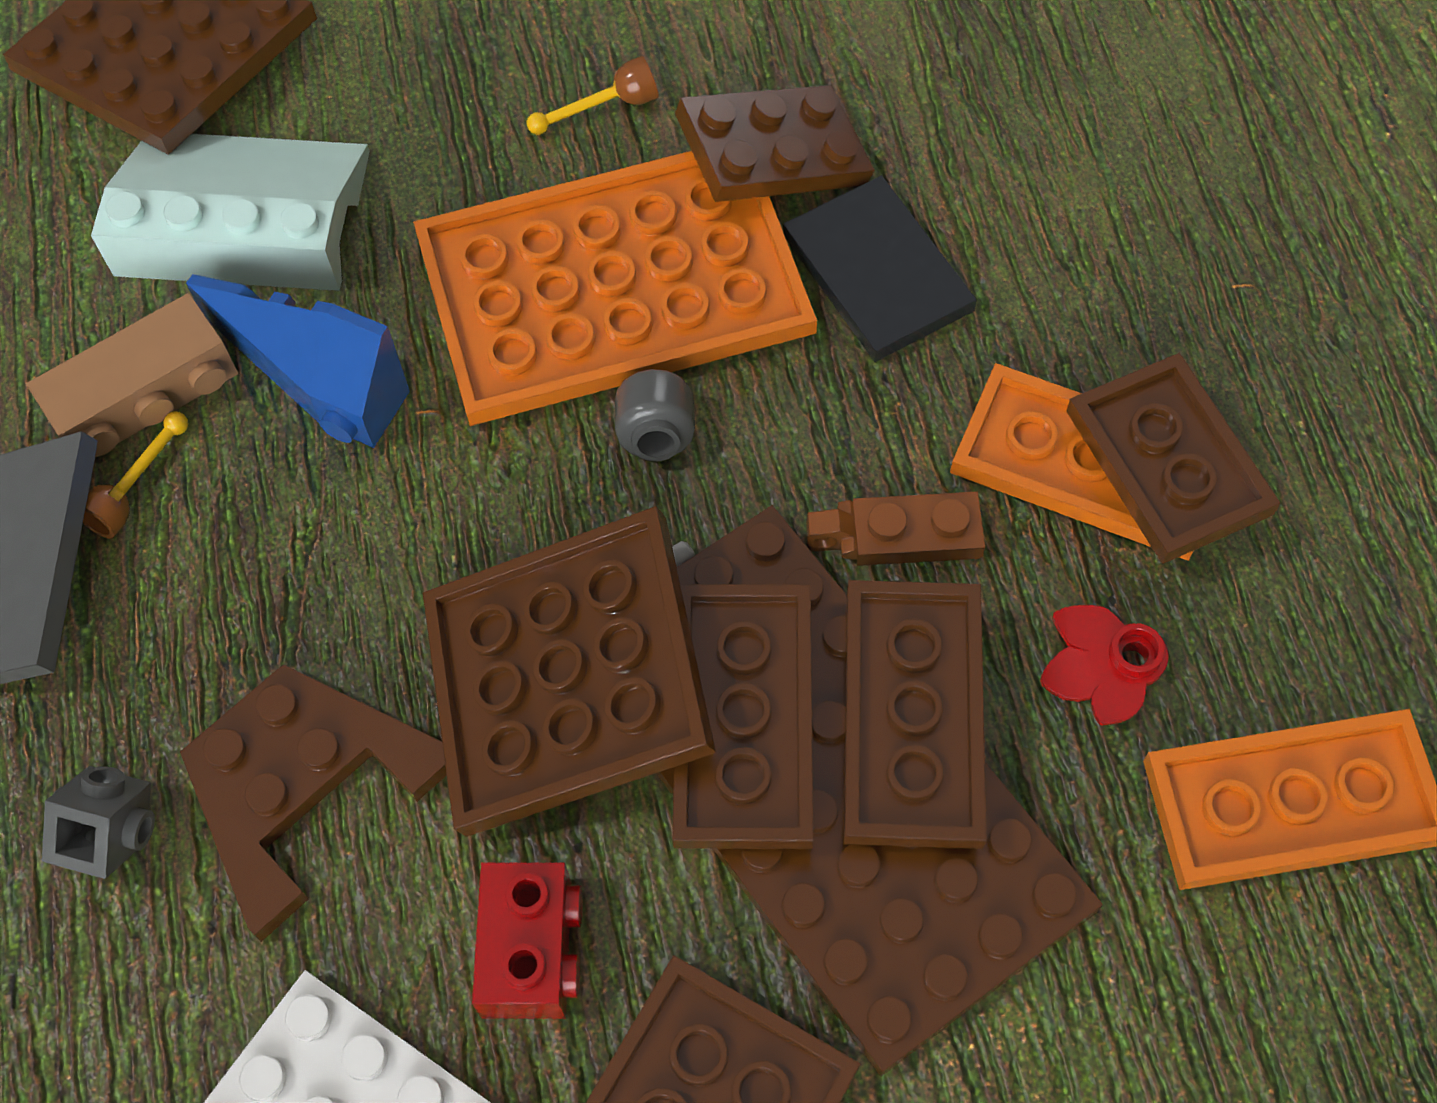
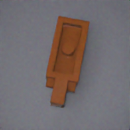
[806,491,985,566]

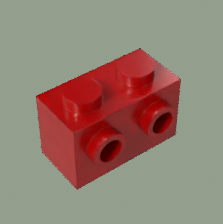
[472,863,583,1019]

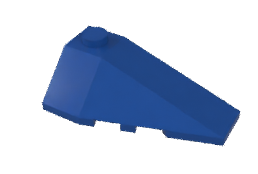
[186,274,410,448]

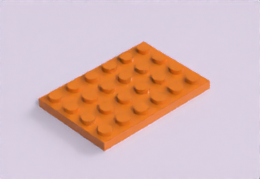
[413,151,817,426]

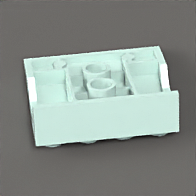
[91,134,370,291]

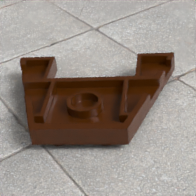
[180,664,447,942]

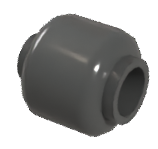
[614,369,695,462]

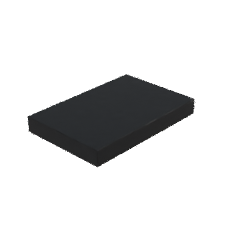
[783,176,977,362]

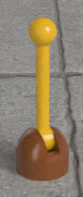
[527,55,659,135]
[83,411,188,539]

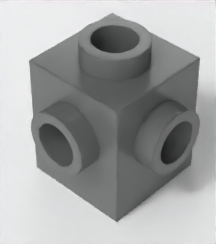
[42,766,155,879]

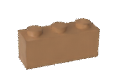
[26,293,239,457]

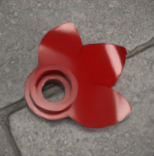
[1040,605,1169,725]

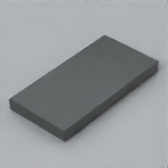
[0,431,98,684]

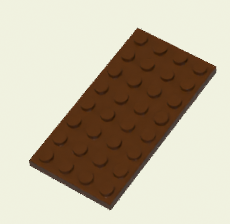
[656,505,1103,1077]

